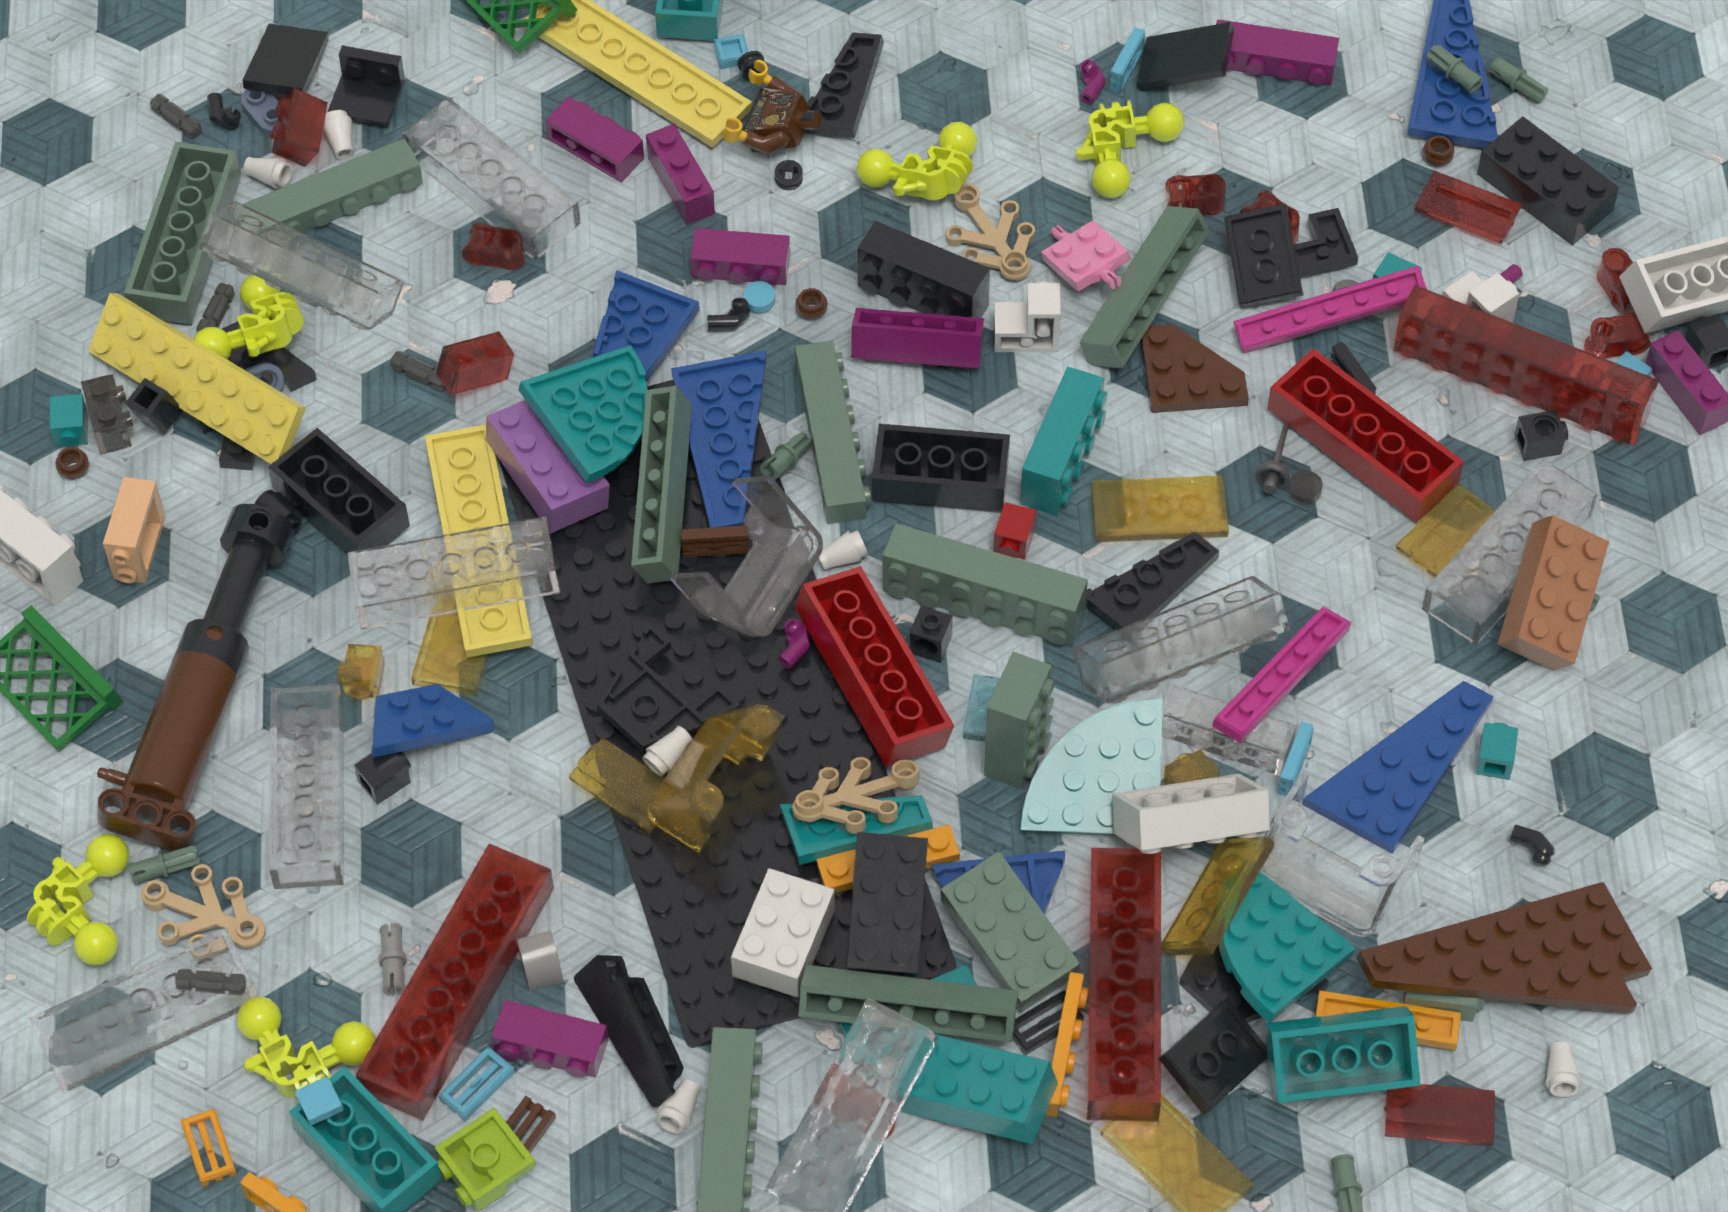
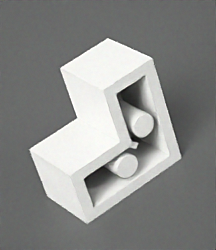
[1440,271,1519,350]
[994,281,1061,352]

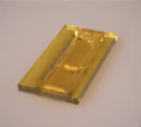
[1396,484,1500,579]
[569,737,684,833]

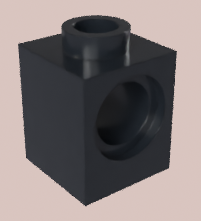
[1514,410,1568,461]
[909,606,953,663]

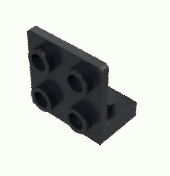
[328,45,405,127]

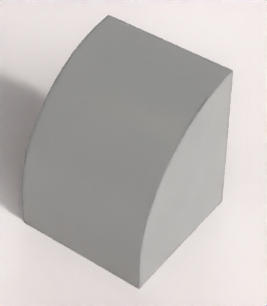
[517,930,564,991]

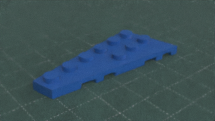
[1407,0,1500,148]
[593,270,700,382]
[1302,681,1494,854]

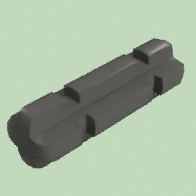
[150,94,202,138]
[196,282,235,332]
[390,351,450,391]
[175,969,246,996]

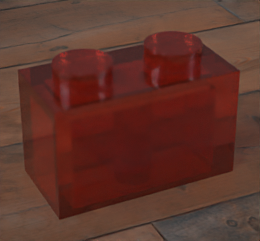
[271,88,328,167]
[436,331,514,395]

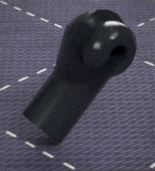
[207,93,241,129]
[707,298,750,331]
[1510,824,1555,866]

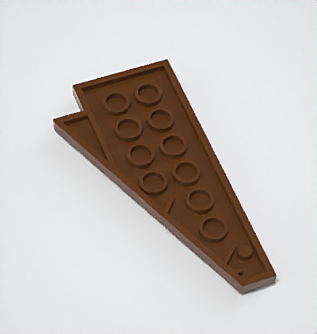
[1357,882,1652,1014]

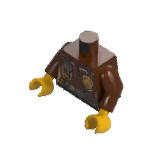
[723,60,821,154]

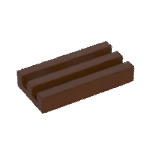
[681,525,749,557]
[506,1096,556,1153]

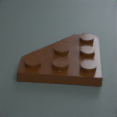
[1141,324,1249,413]

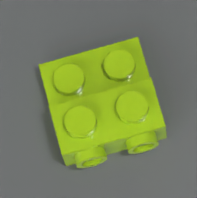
[434,1107,536,1212]

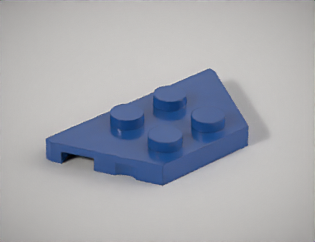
[371,684,494,758]
[932,850,1066,914]

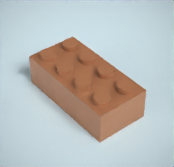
[1497,515,1609,670]

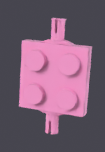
[1041,220,1130,292]

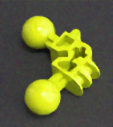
[1076,100,1185,199]
[856,122,978,200]
[193,272,304,360]
[27,834,129,966]
[236,996,377,1098]

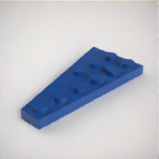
[671,350,767,528]

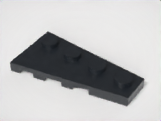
[805,32,884,138]
[1086,531,1219,640]

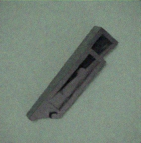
[574,955,684,1107]

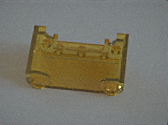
[648,705,784,853]

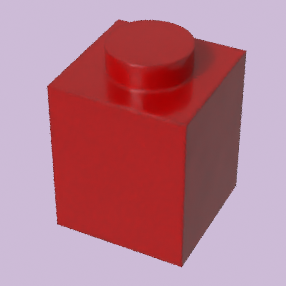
[993,502,1037,560]

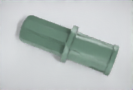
[1427,45,1484,94]
[1489,57,1548,102]
[760,432,812,481]
[128,845,200,885]
[1331,1154,1363,1212]

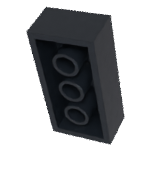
[1477,116,1619,246]
[857,221,990,318]
[872,423,1010,511]
[268,428,410,566]
[846,832,928,978]

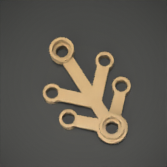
[946,183,1035,280]
[792,757,920,834]
[141,864,266,958]

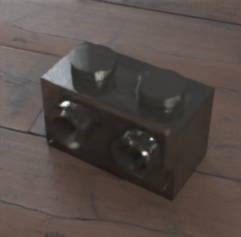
[81,374,134,455]

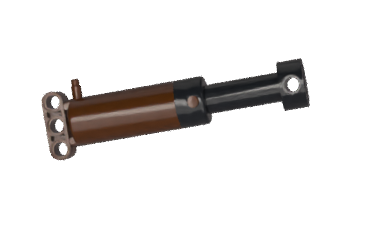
[97,503,294,851]

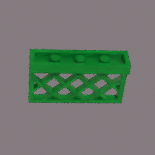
[465,0,577,54]
[0,605,124,752]

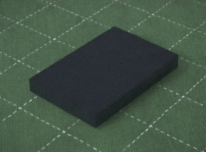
[1137,22,1234,91]
[242,23,329,97]
[1224,203,1304,309]
[1158,997,1268,1115]

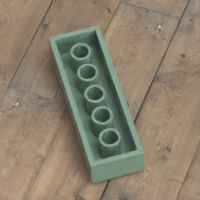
[124,142,241,325]
[882,523,1088,647]

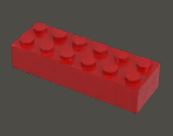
[1268,348,1464,523]
[795,566,954,767]

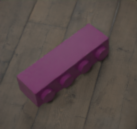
[1216,19,1339,86]
[851,308,984,369]

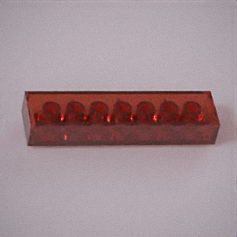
[1393,285,1658,446]
[355,843,554,1120]
[1087,847,1161,1122]

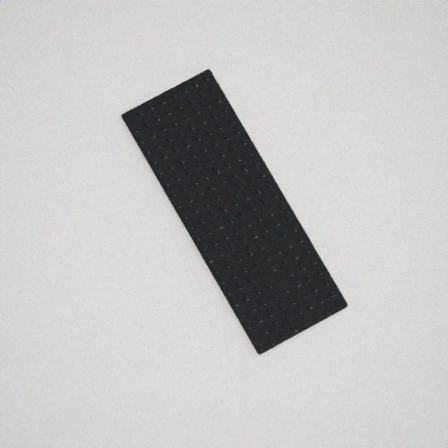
[498,380,957,1048]

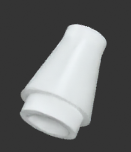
[321,110,354,159]
[243,157,293,189]
[816,530,868,570]
[642,726,693,777]
[1546,1042,1582,1097]
[657,1079,701,1134]

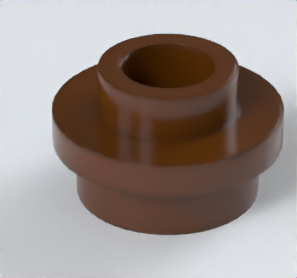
[1423,135,1455,166]
[796,288,828,319]
[55,447,89,479]

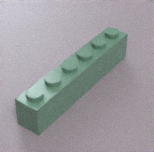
[231,138,423,254]
[1079,206,1210,369]
[795,340,872,524]
[631,386,692,583]
[798,965,1018,1043]
[697,1027,763,1212]

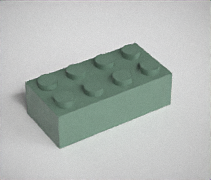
[984,652,1055,789]
[941,851,1080,1013]

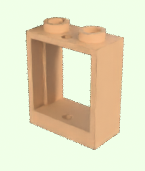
[103,477,166,583]

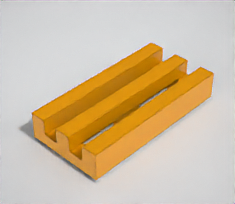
[180,1108,237,1187]

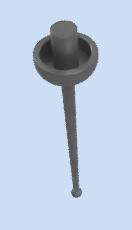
[1256,422,1289,494]

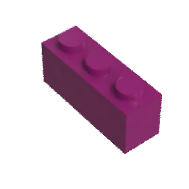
[546,96,644,183]
[646,124,715,225]
[690,228,791,285]
[1645,330,1728,435]
[491,1000,609,1078]

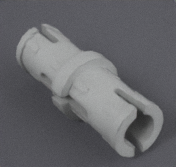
[379,923,407,996]

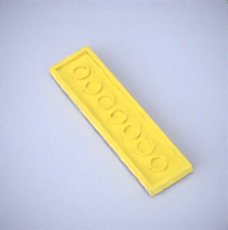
[524,0,752,148]
[88,293,306,464]
[425,424,533,658]

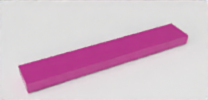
[1233,265,1429,354]
[1212,606,1351,743]

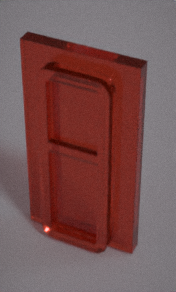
[1414,170,1522,244]
[1384,1084,1496,1146]

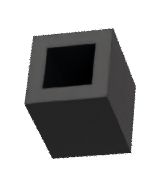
[1685,313,1728,369]
[125,378,183,435]
[354,752,411,805]

